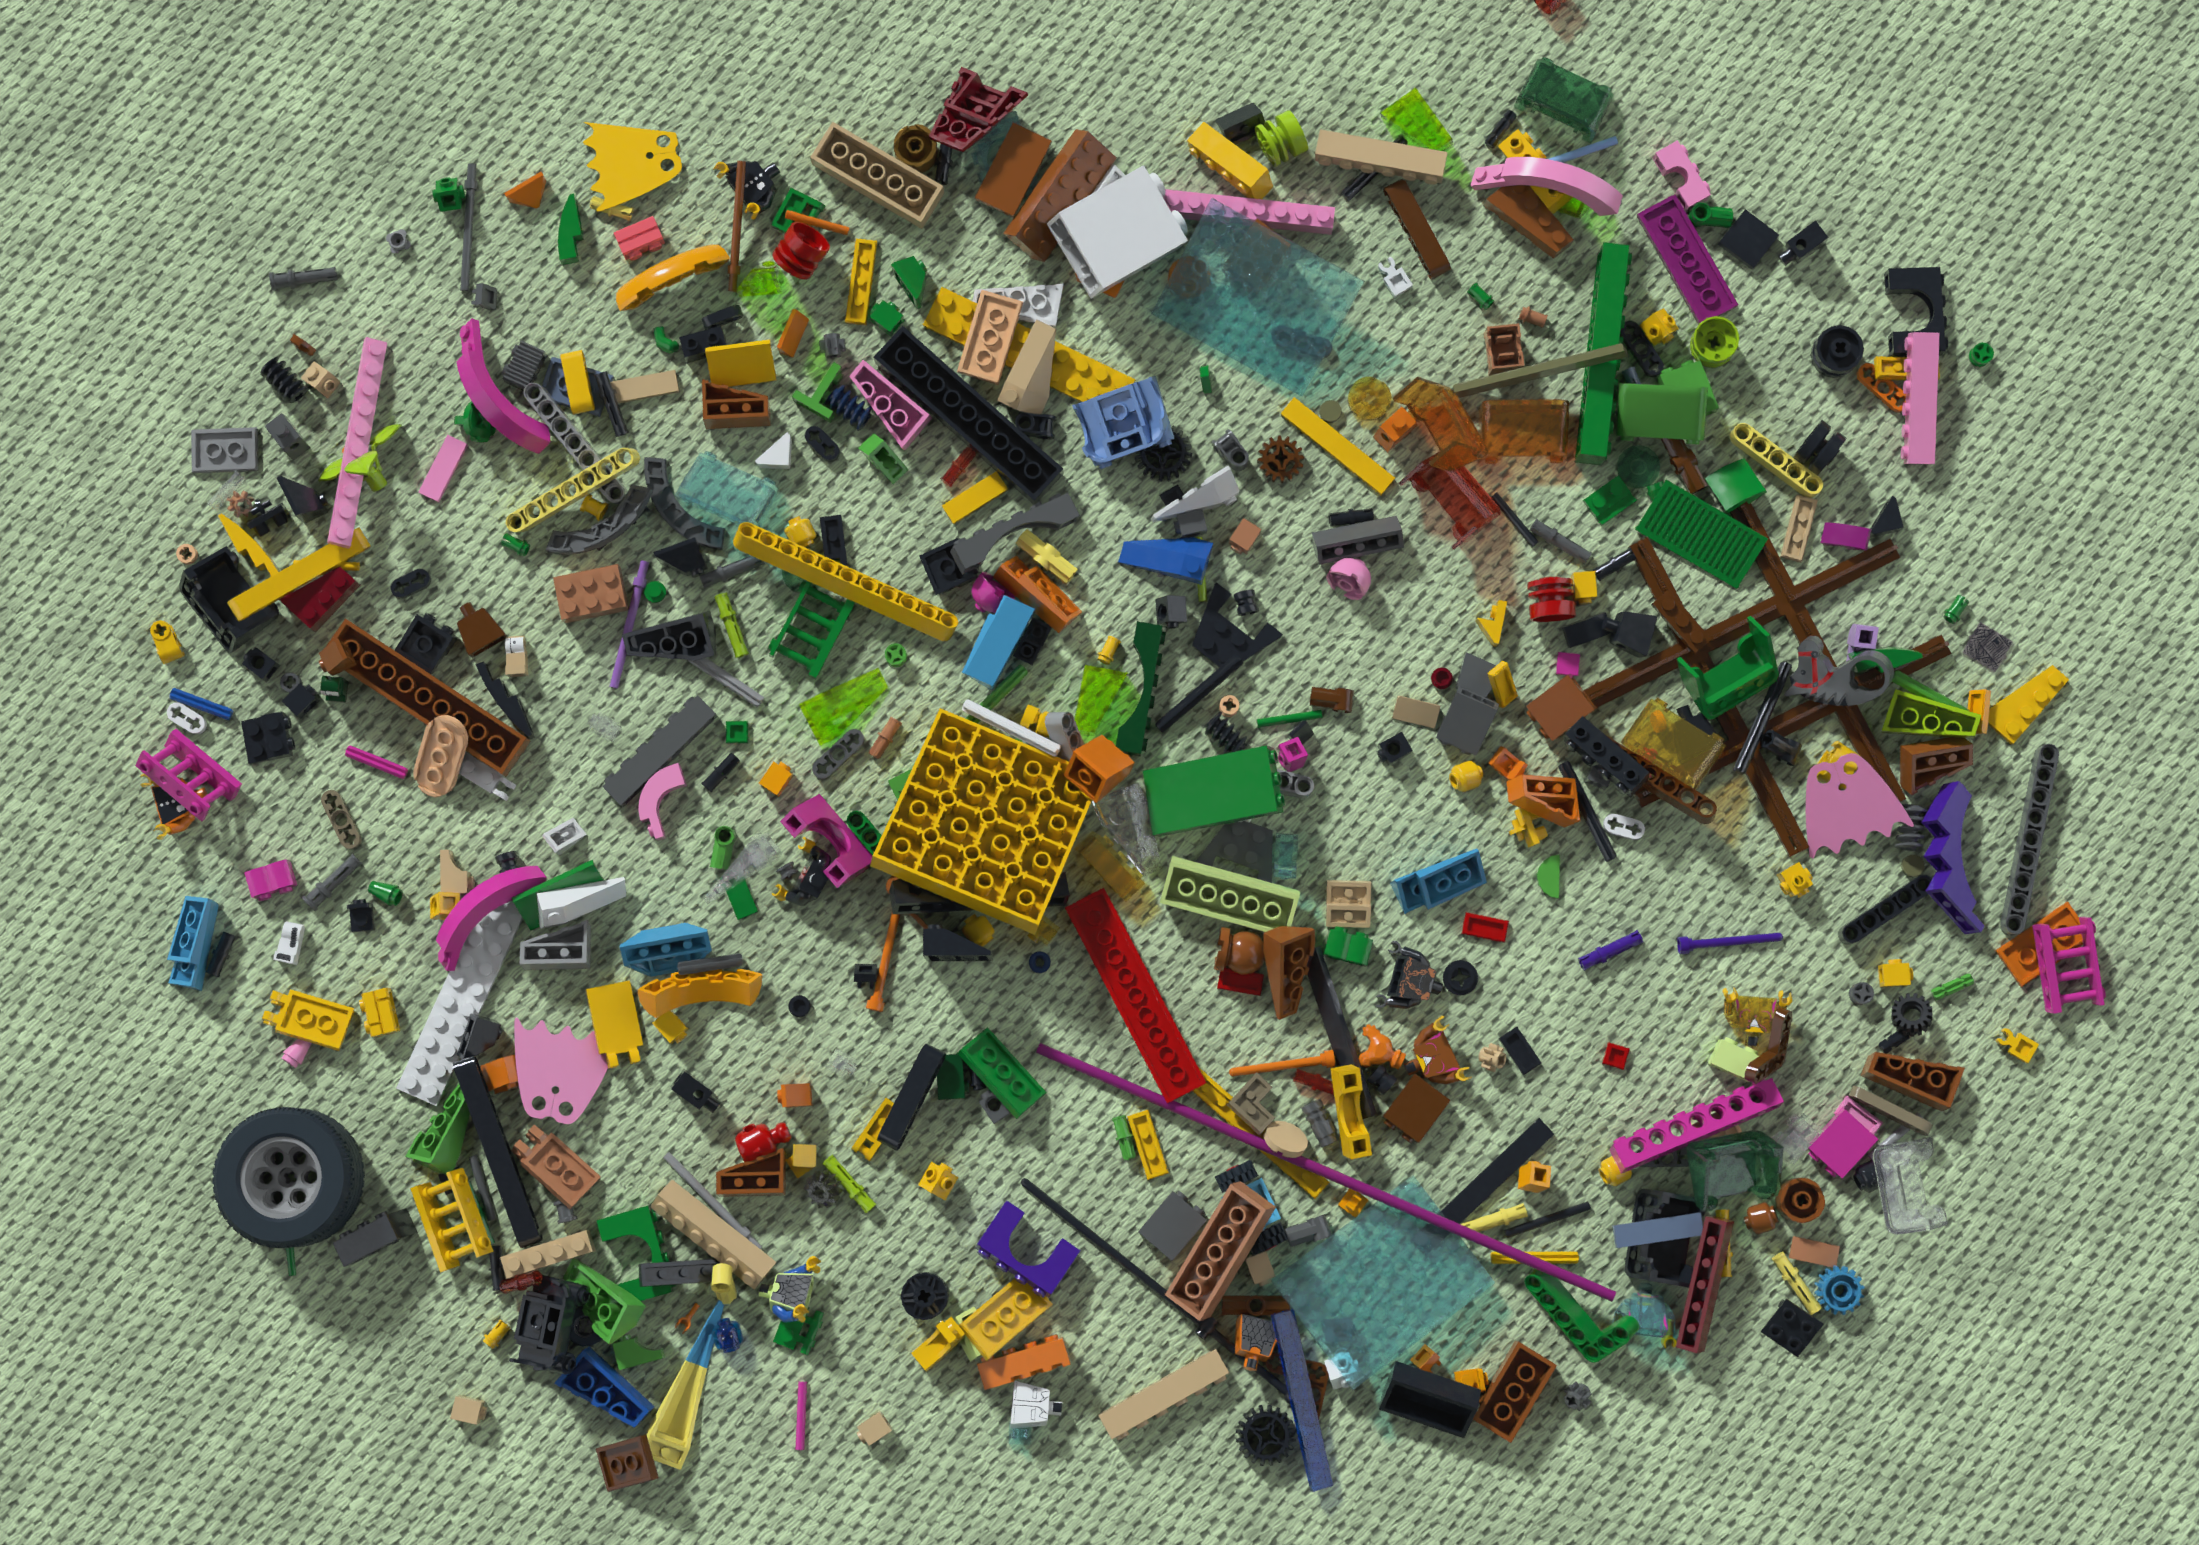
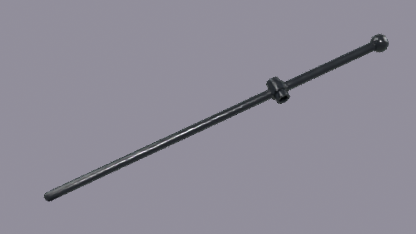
[1021,1178,1302,1405]

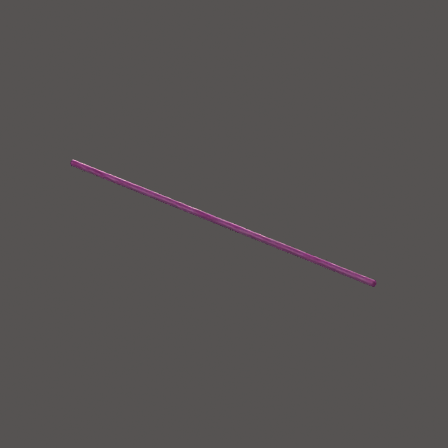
[1036,1043,1616,1302]

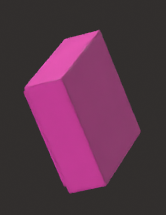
[1556,652,1580,677]

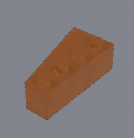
[1483,185,1574,259]

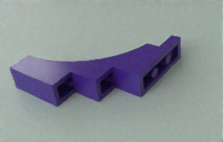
[1921,781,1985,934]

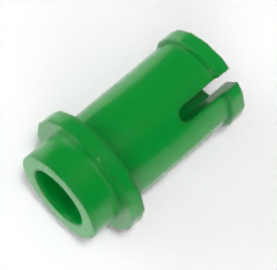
[1467,283,1495,310]
[501,533,530,556]
[1943,595,1969,624]

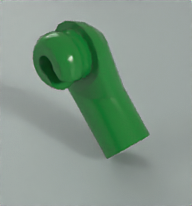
[653,326,679,354]

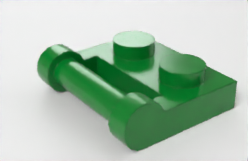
[771,188,825,233]

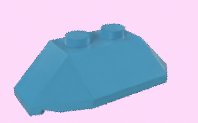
[620,923,712,977]

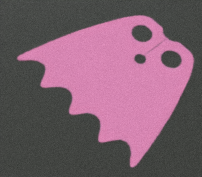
[1806,753,1914,858]
[514,1017,608,1124]

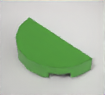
[1537,855,1560,899]

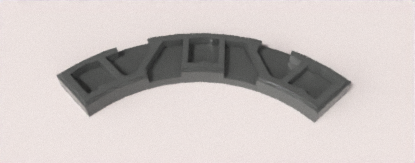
[644,457,725,550]

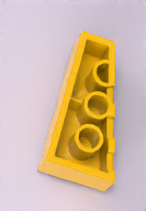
[1187,122,1273,199]

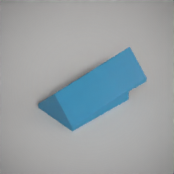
[962,595,1035,690]
[1390,849,1487,914]
[167,896,219,991]

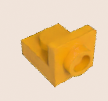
[1454,1368,1489,1392]

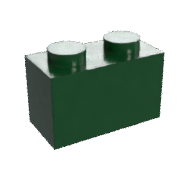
[937,1054,969,1100]

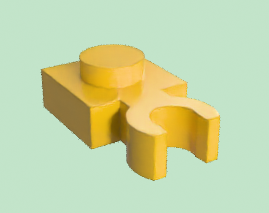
[1995,1028,2039,1064]

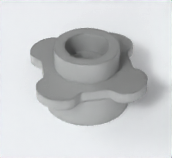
[386,229,411,254]

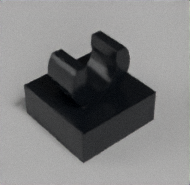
[854,964,877,989]

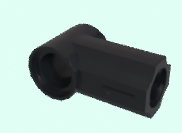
[1760,730,1802,766]

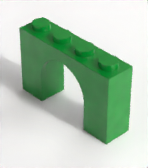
[596,1205,676,1301]

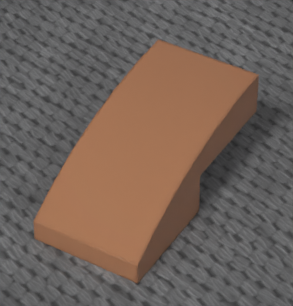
[1789,1236,1840,1268]

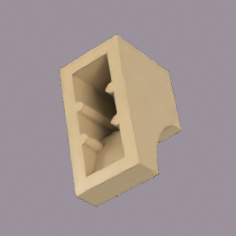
[440,850,475,895]

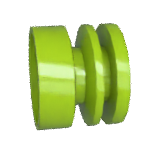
[1255,110,1308,167]
[1690,316,1739,368]

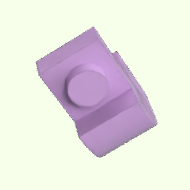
[1846,624,1879,662]

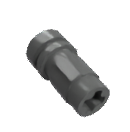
[1301,1098,1337,1147]

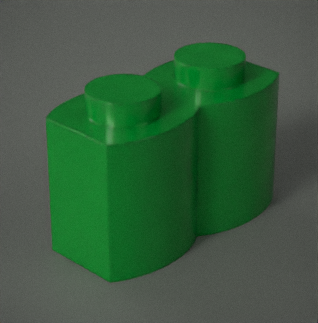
[1323,926,1373,967]

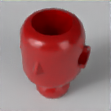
[735,1122,792,1162]

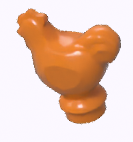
[1358,1024,1406,1070]

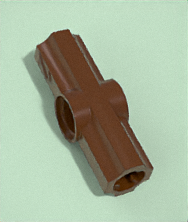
[1660,438,1707,494]
[1222,1295,1290,1316]

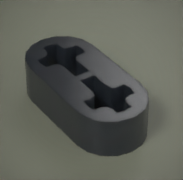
[702,305,744,330]
[805,426,840,462]
[390,569,431,599]

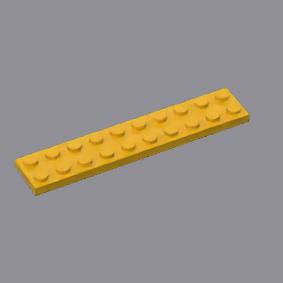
[923,287,1135,402]

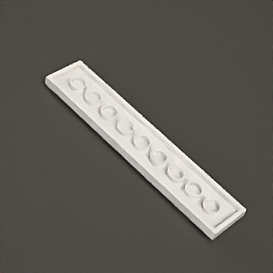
[396,900,523,1106]

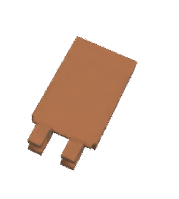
[511,1125,601,1209]

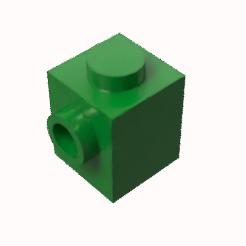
[870,300,904,337]

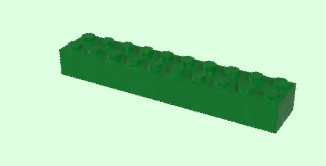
[1574,242,1632,466]

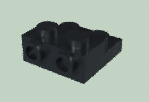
[919,538,980,596]
[394,612,458,674]
[241,711,295,764]

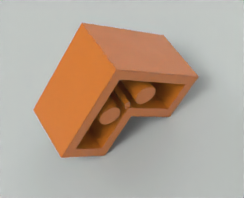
[480,1055,519,1094]

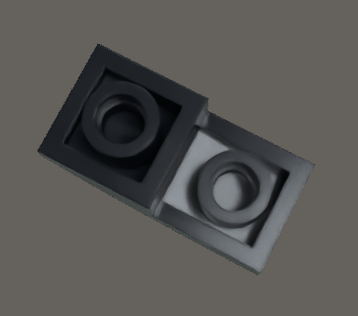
[1562,612,1611,648]
[1013,617,1052,666]

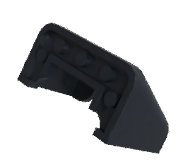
[179,546,279,653]
[1625,1189,1706,1288]

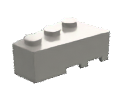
[520,920,591,970]

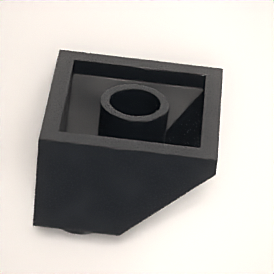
[277,476,329,524]
[653,537,708,578]

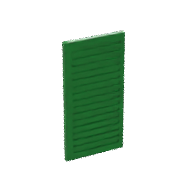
[1635,479,1768,589]

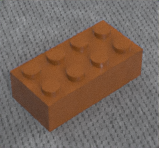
[1473,1340,1557,1443]

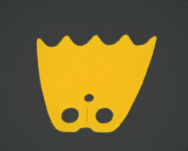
[583,122,682,212]

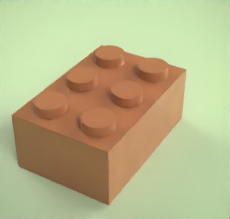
[553,564,629,623]

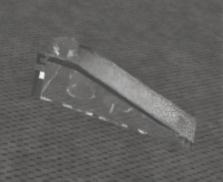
[704,832,781,904]

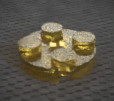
[1347,377,1391,421]

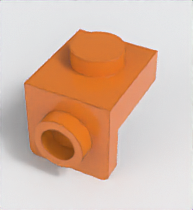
[1488,746,1528,780]

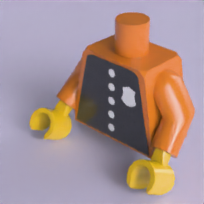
[140,774,208,840]

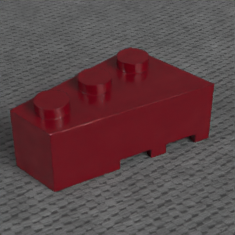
[279,566,360,633]

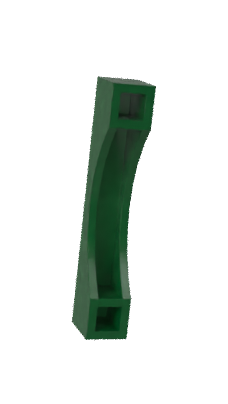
[1116,621,1166,756]

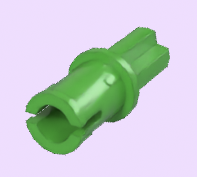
[1112,1115,1136,1160]

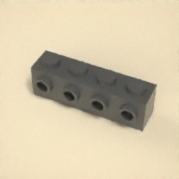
[1312,516,1404,565]

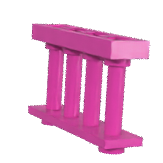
[135,729,242,822]
[2033,917,2106,1014]

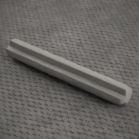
[688,658,764,707]

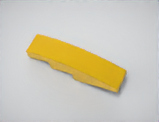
[218,513,280,576]

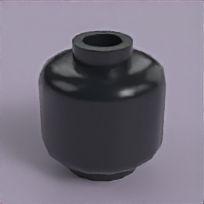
[1853,1160,1889,1193]

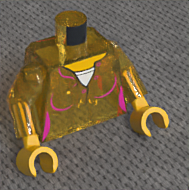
[1722,987,1792,1047]

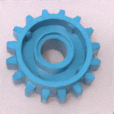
[1814,1265,1865,1315]

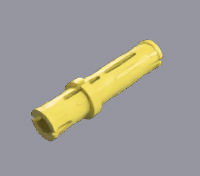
[1461,1203,1528,1232]
[1772,1251,1822,1315]

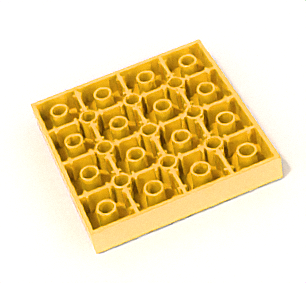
[870,708,1092,935]

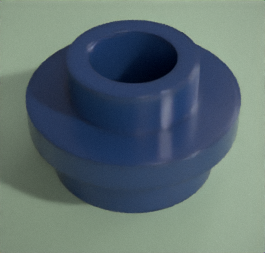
[1029,951,1051,973]

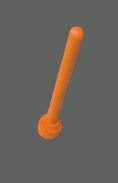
[866,914,900,1012]
[1229,1050,1335,1077]

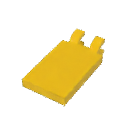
[586,980,643,1069]
[262,989,355,1051]

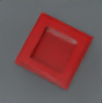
[1602,1042,1630,1070]

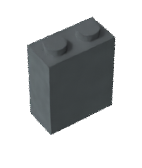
[1436,686,1499,755]
[1138,1191,1207,1261]

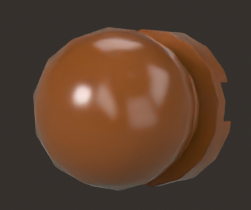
[1214,927,1265,975]

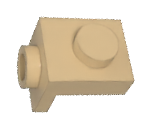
[301,362,340,398]

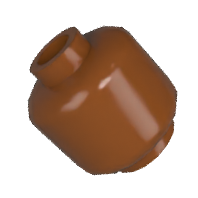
[1744,1202,1779,1235]

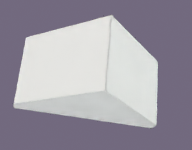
[755,432,792,469]
[542,818,587,856]

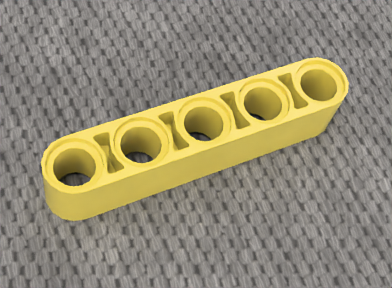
[1730,423,1823,498]

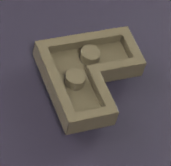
[1227,1072,1275,1135]

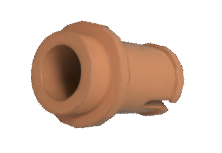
[1519,306,1548,328]

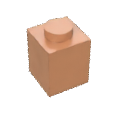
[1229,518,1262,555]

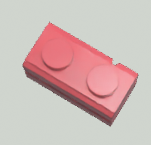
[614,216,665,261]

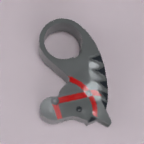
[1784,636,1894,706]

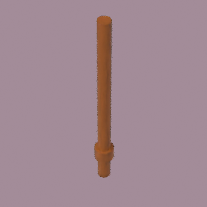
[727,161,746,292]

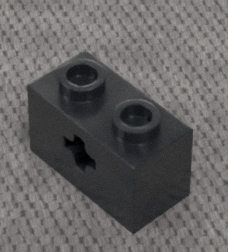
[679,326,727,363]

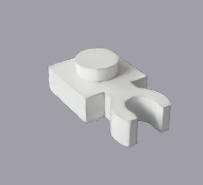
[1378,257,1413,298]

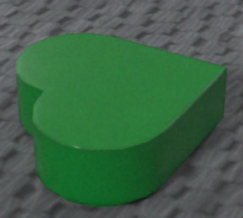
[1200,365,1212,394]

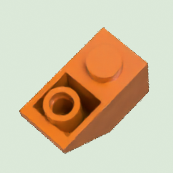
[777,1083,813,1108]

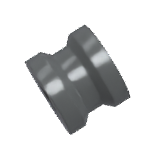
[1849,982,1874,1005]

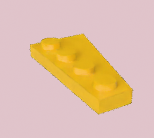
[1988,665,2069,745]

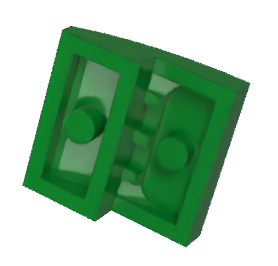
[1705,458,1767,513]

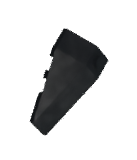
[622,611,716,661]

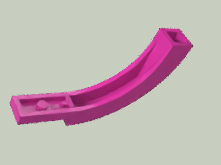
[456,318,551,454]

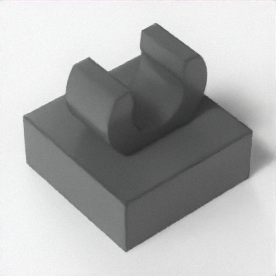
[471,283,497,310]

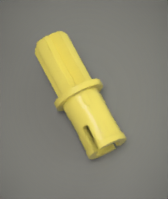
[590,196,634,221]

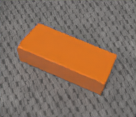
[777,309,809,358]

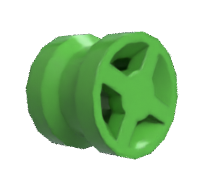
[885,643,907,667]

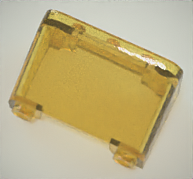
[1620,697,1727,790]

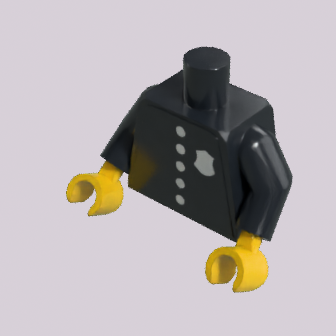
[713,161,780,220]

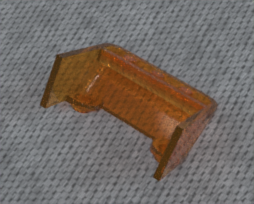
[1393,376,1489,471]

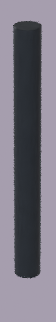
[1504,1201,1591,1238]

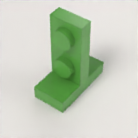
[792,362,843,423]

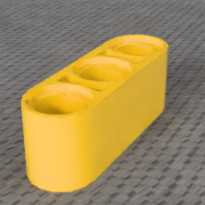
[560,350,595,415]

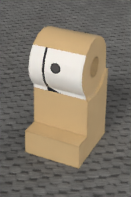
[505,636,528,677]

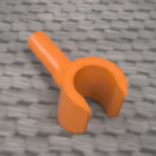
[675,1303,700,1334]

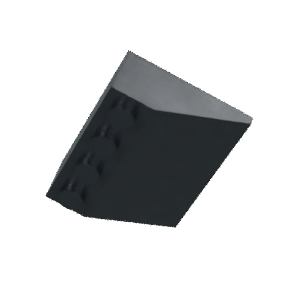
[923,925,993,961]

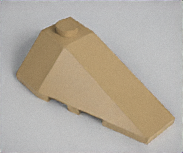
[997,320,1056,414]

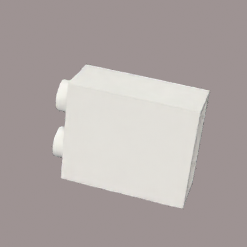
[1047,165,1188,299]

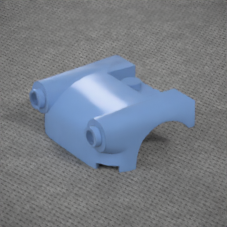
[1072,376,1175,469]

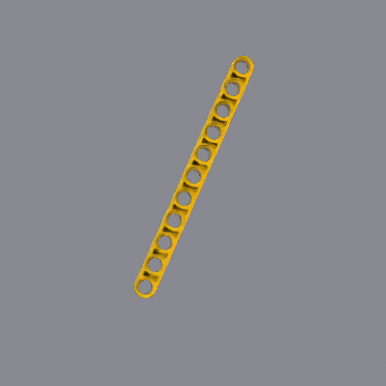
[733,522,958,641]

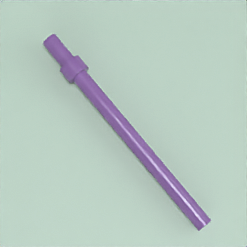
[609,560,649,689]

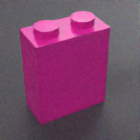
[1806,1107,1879,1178]

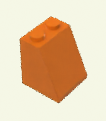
[1064,735,1135,803]

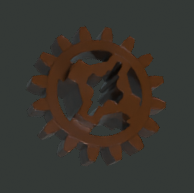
[1257,435,1304,483]

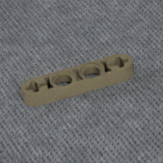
[1848,1086,1933,1136]

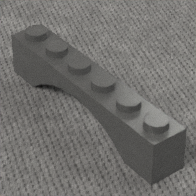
[950,493,1080,575]

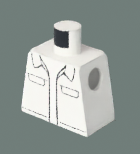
[1010,1381,1062,1429]

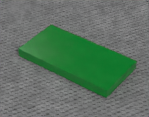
[512,860,605,931]
[957,1027,1047,1119]

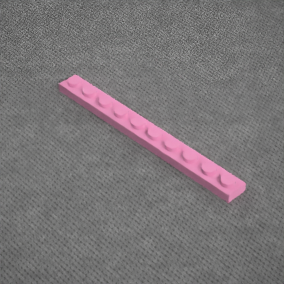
[327,337,387,548]

